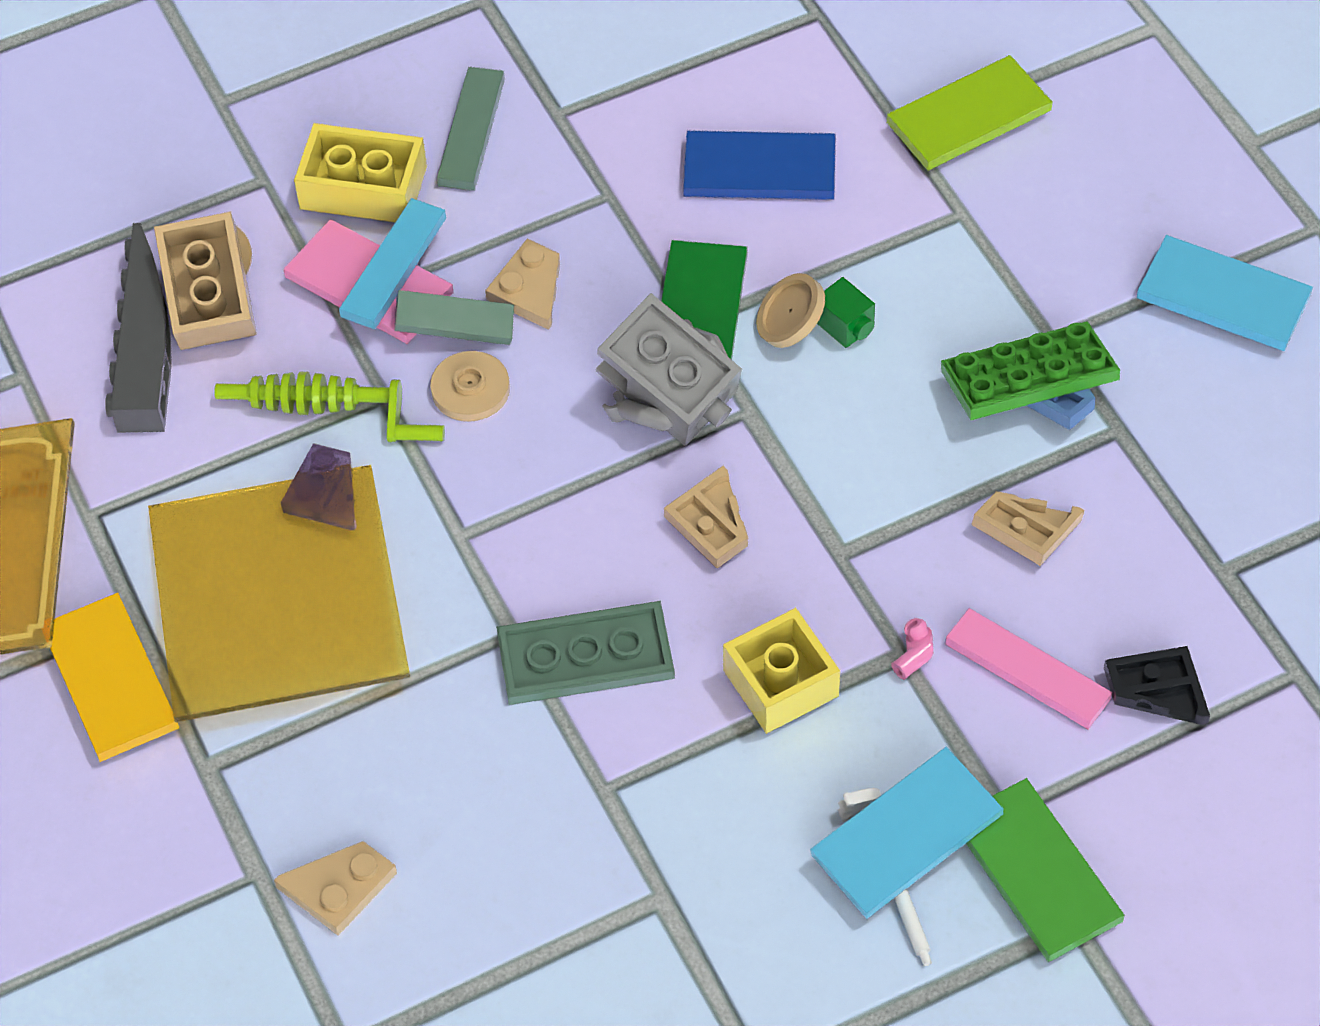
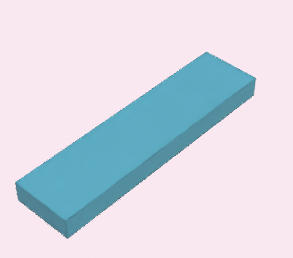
[339,198,446,330]

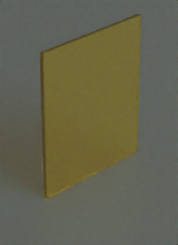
[148,465,411,723]

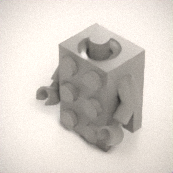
[596,293,742,446]

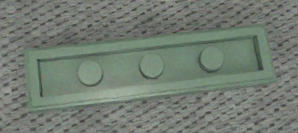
[437,67,505,191]

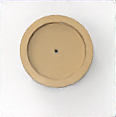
[756,273,825,348]
[430,351,510,421]

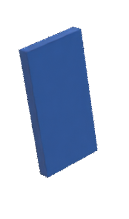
[683,131,836,200]

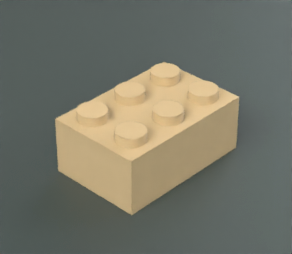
[154,212,257,350]

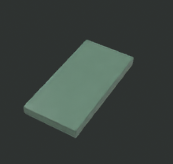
[496,601,675,705]

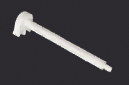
[838,788,932,966]

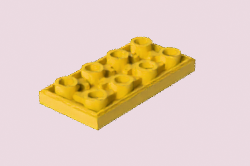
[42,593,179,762]

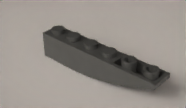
[105,223,172,433]

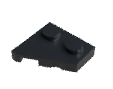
[1104,646,1210,725]

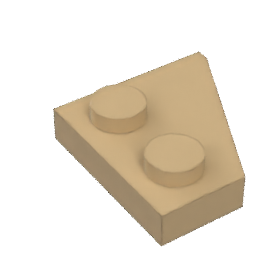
[972,491,1085,566]
[274,841,397,936]

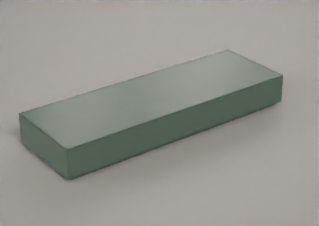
[394,290,514,345]

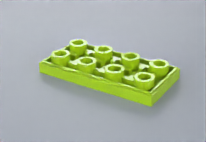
[886,55,1053,171]

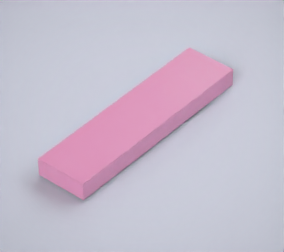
[945,608,1112,730]

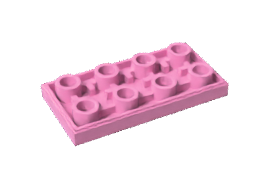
[283,219,454,344]

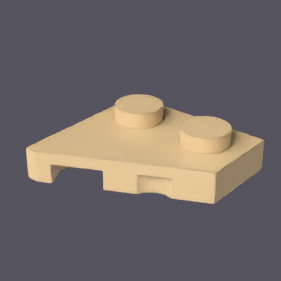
[485,238,560,330]
[664,466,748,568]

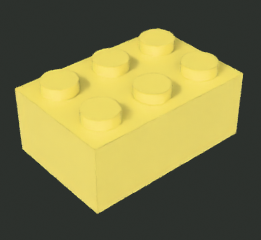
[294,123,427,222]

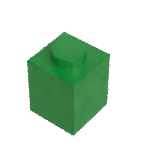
[817,277,875,348]

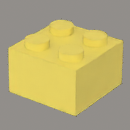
[723,608,840,734]

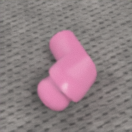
[891,618,934,680]

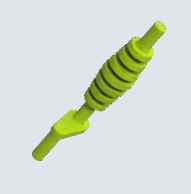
[214,371,445,442]

